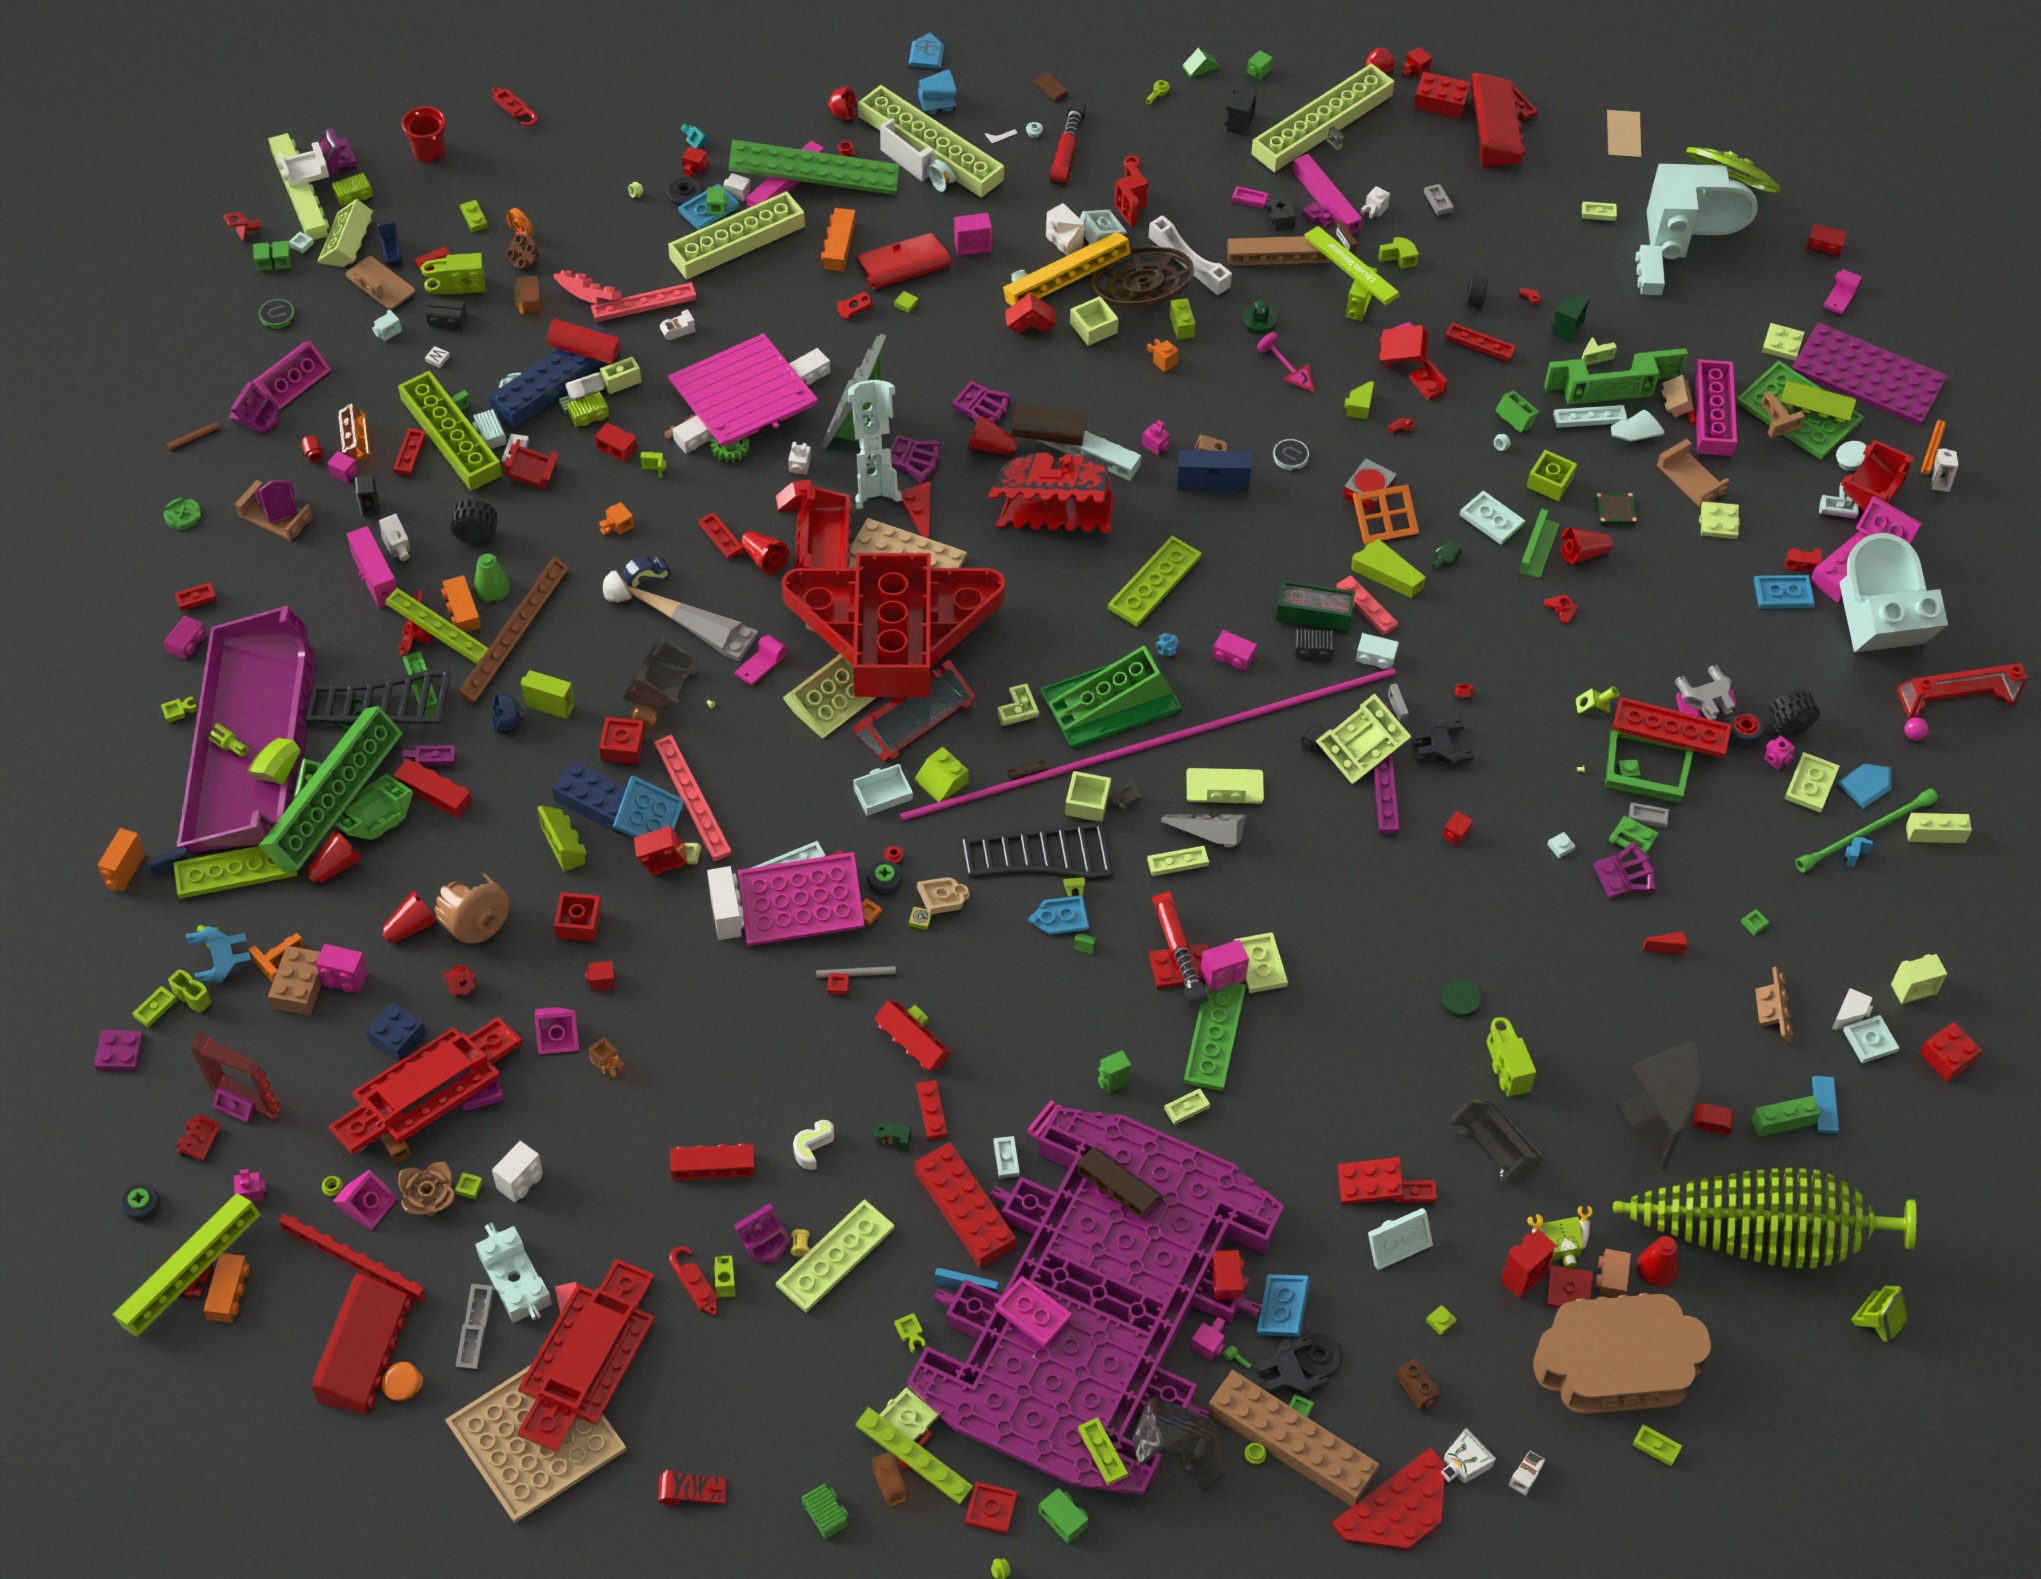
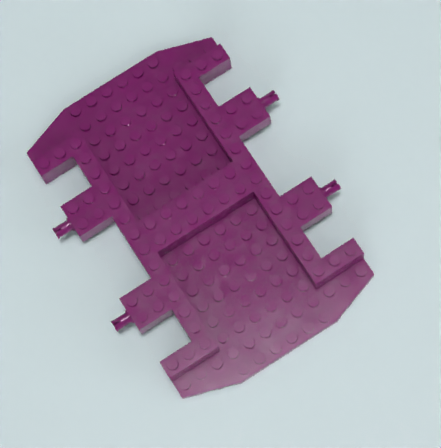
[907,1107,1284,1495]

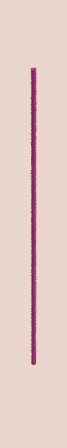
[900,668,1396,821]

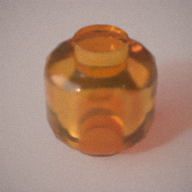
[628,703,657,729]

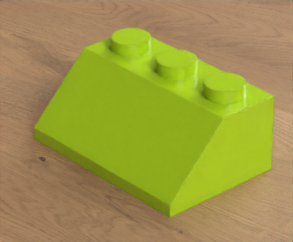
[538,806,587,872]

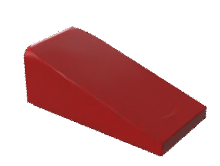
[1642,932,1688,954]

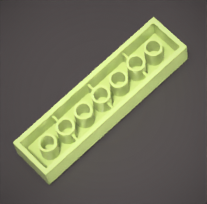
[668,191,805,280]

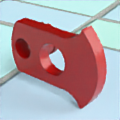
[837,292,873,320]

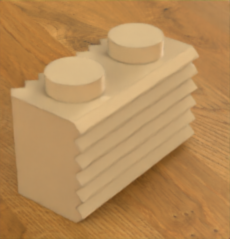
[1662,375,1694,417]

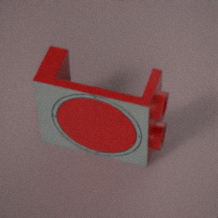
[1343,459,1397,513]

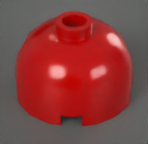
[828,86,857,121]

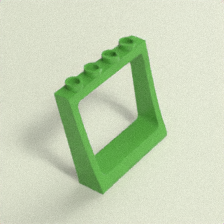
[1605,729,1693,803]

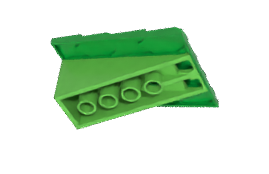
[1040,645,1183,748]

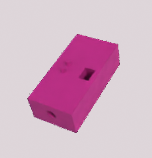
[347,526,397,608]

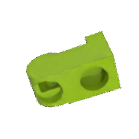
[715,1255,736,1298]

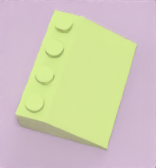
[783,654,876,739]

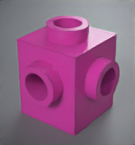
[1764,736,1795,770]

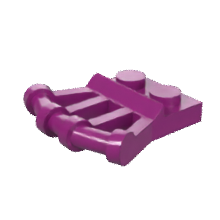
[952,381,1011,423]
[890,435,940,483]
[1593,841,1657,899]

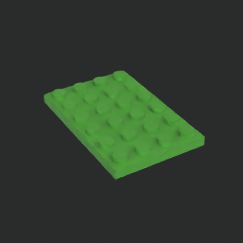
[1736,361,1864,460]

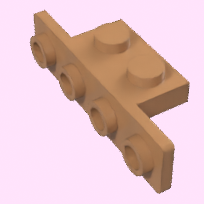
[1755,967,1793,1044]

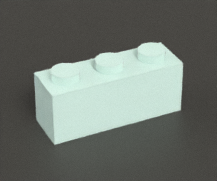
[1636,245,1665,295]

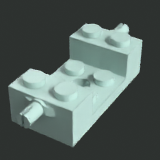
[475,1223,552,1323]

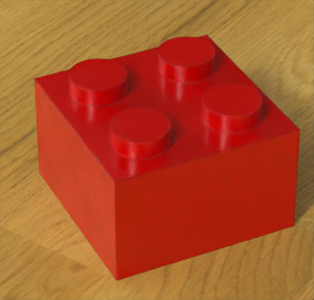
[554,892,602,942]
[1919,1022,1982,1083]

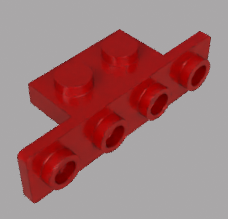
[399,590,437,658]

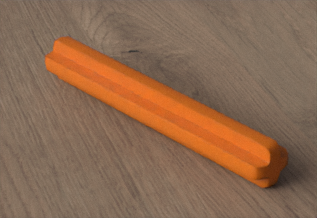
[1921,420,1946,475]

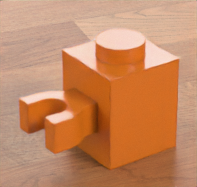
[1147,339,1179,372]
[599,502,634,535]

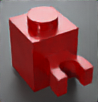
[1402,47,1432,77]
[682,146,709,177]

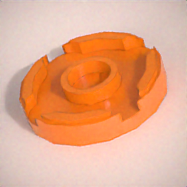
[507,208,534,237]

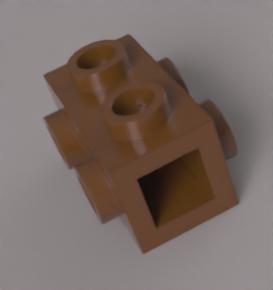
[1395,1358,1440,1411]

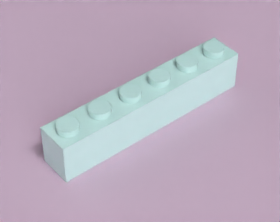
[1037,431,1141,481]

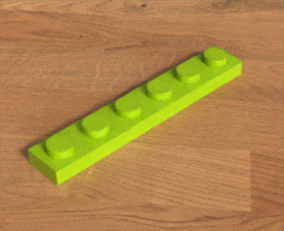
[385,588,488,664]
[855,1407,973,1505]

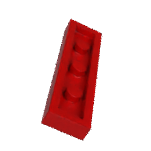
[1445,322,1516,362]

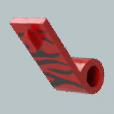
[658,1470,726,1506]

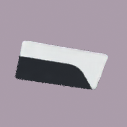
[985,124,1017,143]

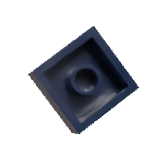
[366,1002,427,1062]

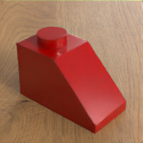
[775,479,812,512]

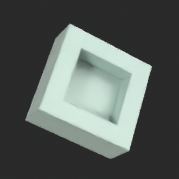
[289,232,314,253]
[1547,832,1575,858]

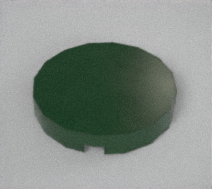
[1441,980,1481,1017]

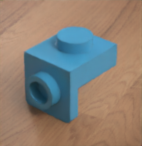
[1845,836,1873,867]

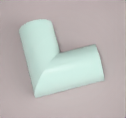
[1819,484,1859,518]

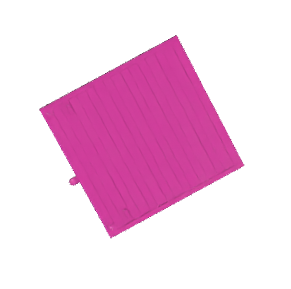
[668,333,818,447]

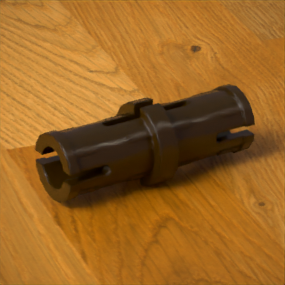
[1007,759,1047,781]

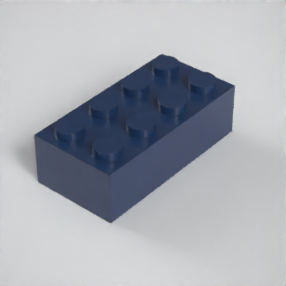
[552,761,626,834]

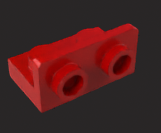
[1409,359,1448,401]
[176,1113,221,1162]

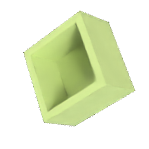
[1070,296,1118,346]
[1065,771,1111,822]

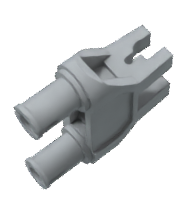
[1675,664,1735,721]

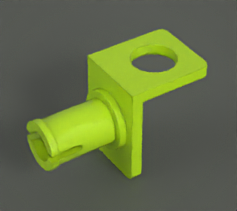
[1576,686,1619,714]

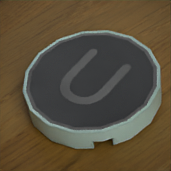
[1273,439,1309,470]

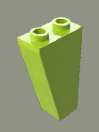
[1351,539,1426,598]

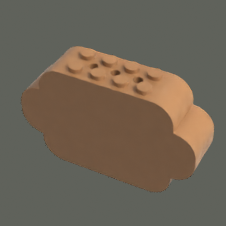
[1533,1293,1711,1414]

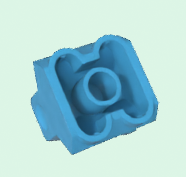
[917,70,957,114]

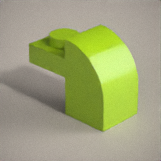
[1378,237,1419,269]

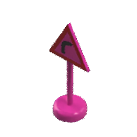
[1257,332,1314,393]

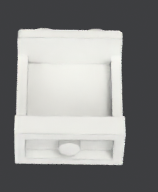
[277,142,329,187]

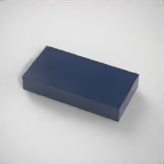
[147,846,189,876]

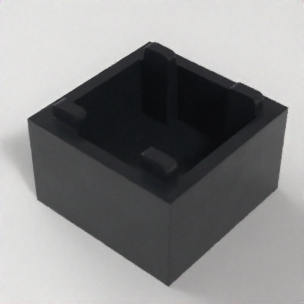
[1225,85,1257,136]

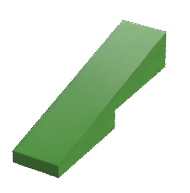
[402,651,438,716]

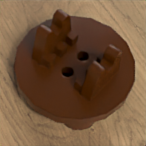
[506,234,540,269]

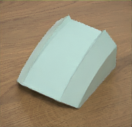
[1080,210,1127,245]

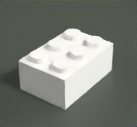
[707,866,745,940]

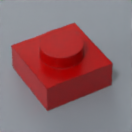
[827,973,849,995]

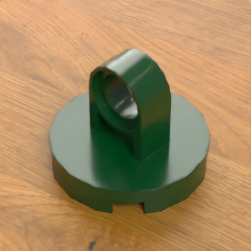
[1242,300,1277,334]

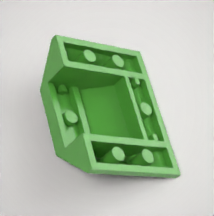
[334,773,413,840]

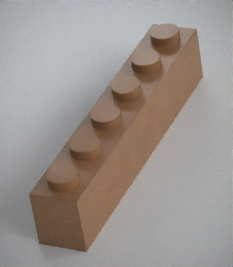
[1227,236,1330,266]

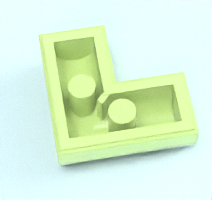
[997,683,1039,726]

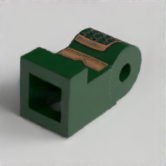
[872,1122,912,1152]

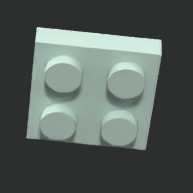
[1843,1015,1899,1063]

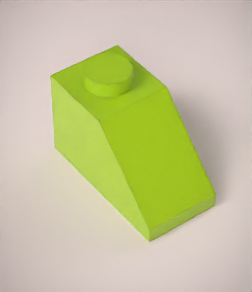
[1344,381,1374,419]

